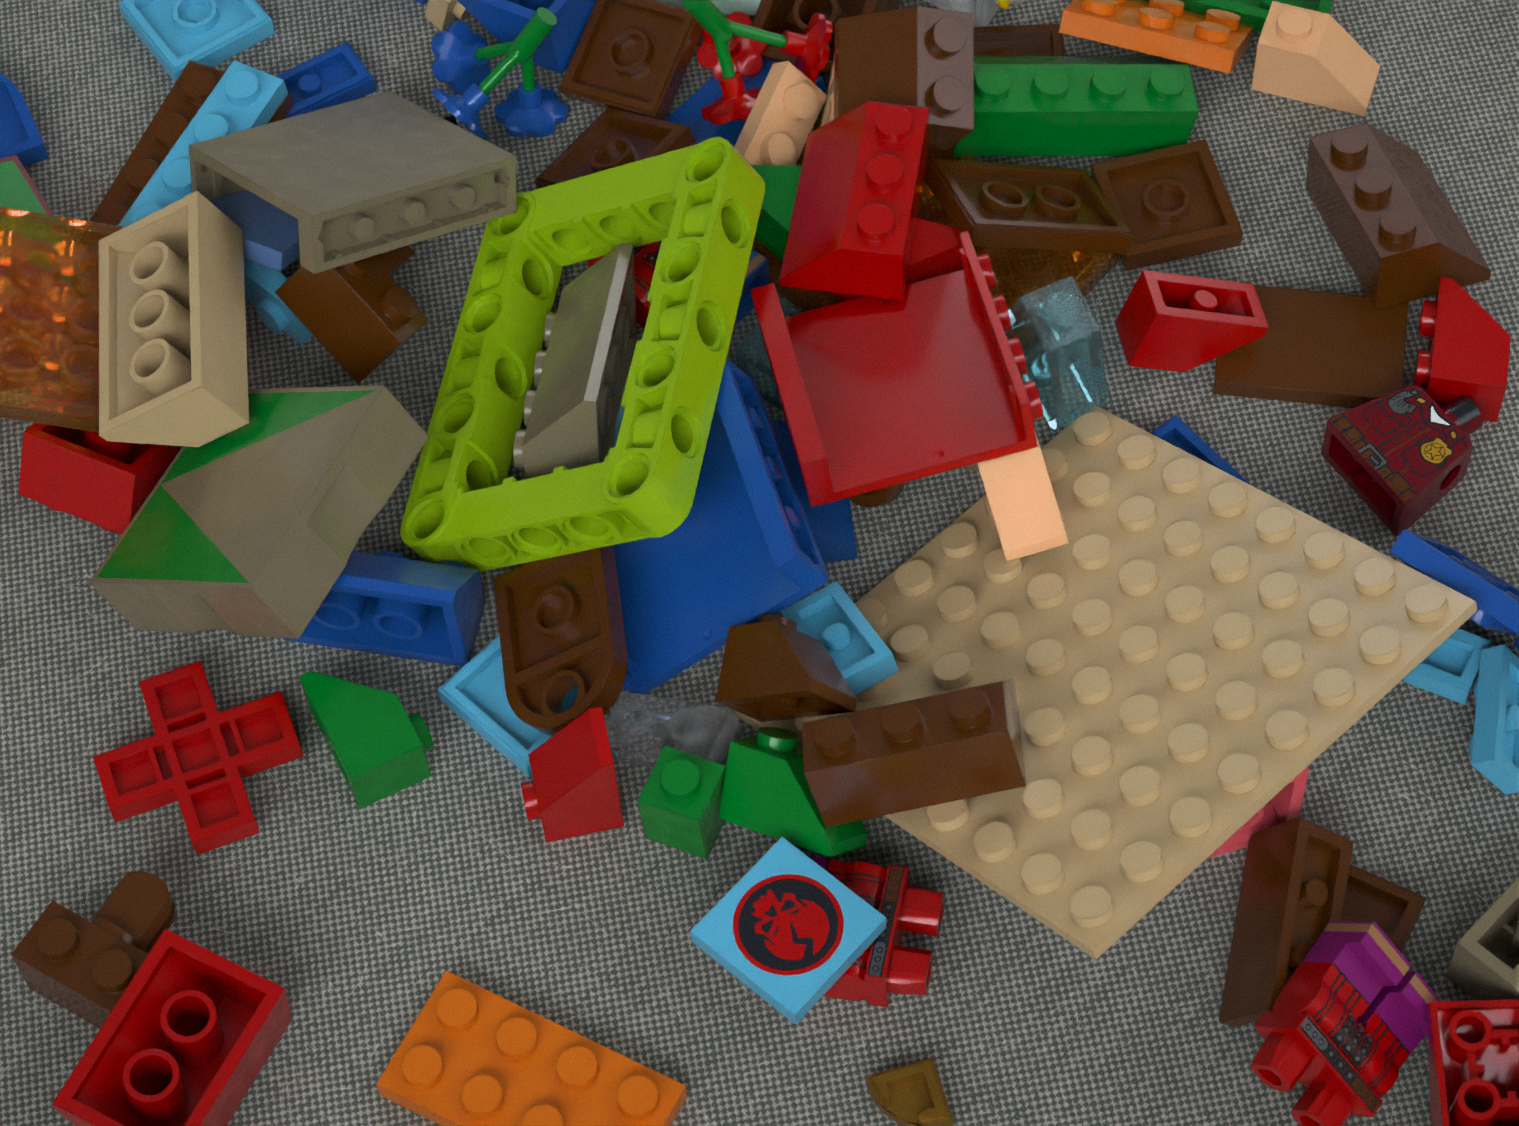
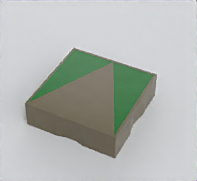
[89,385,429,639]

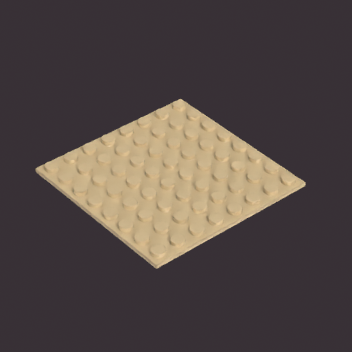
[733,404,1478,959]

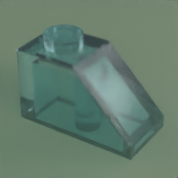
[1005,275,1108,431]

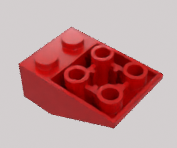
[1428,999,1519,1126]

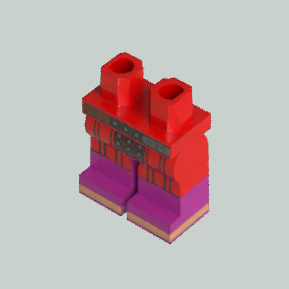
[775,841,944,1008]
[1250,921,1441,1126]

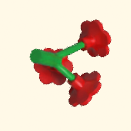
[683,0,833,125]

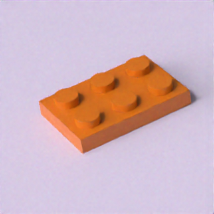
[1059,0,1254,74]

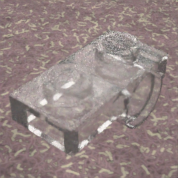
[605,691,743,767]

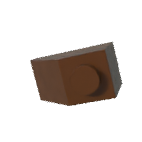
[715,615,857,722]

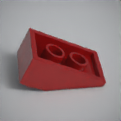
[19,368,182,534]

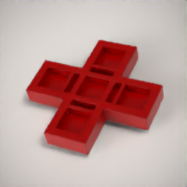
[93,661,304,855]

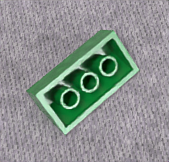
[951,56,1199,157]

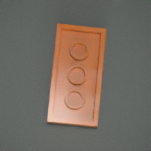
[376,970,687,1126]

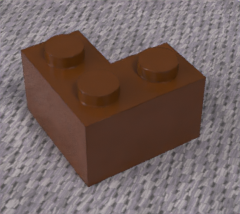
[275,246,429,384]

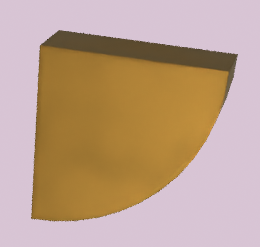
[866,1058,954,1126]

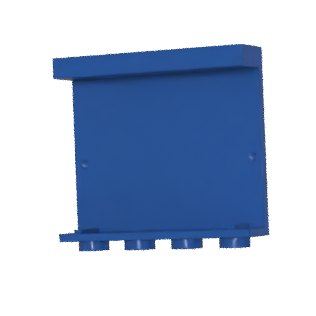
[614,358,830,698]

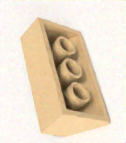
[99,191,249,447]

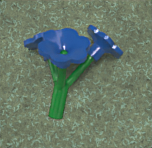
[431,7,568,140]

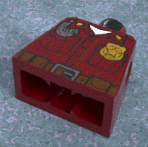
[1321,385,1483,537]

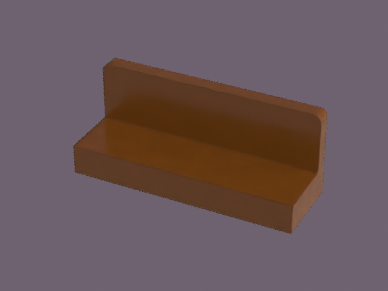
[1219,817,1354,1027]

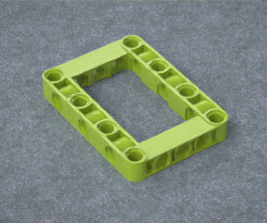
[400,137,765,572]

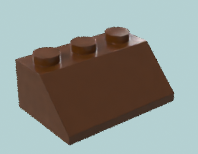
[1306,123,1491,310]
[802,679,1026,827]

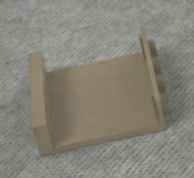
[189,91,517,274]

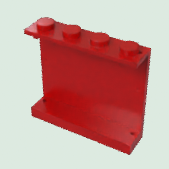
[750,231,1043,507]

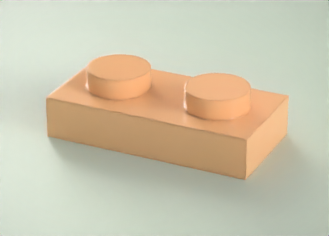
[734,61,827,166]

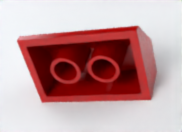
[779,101,929,300]
[52,928,292,1126]

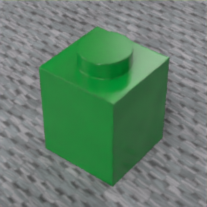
[637,745,726,859]

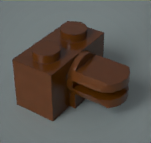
[11,871,177,1029]

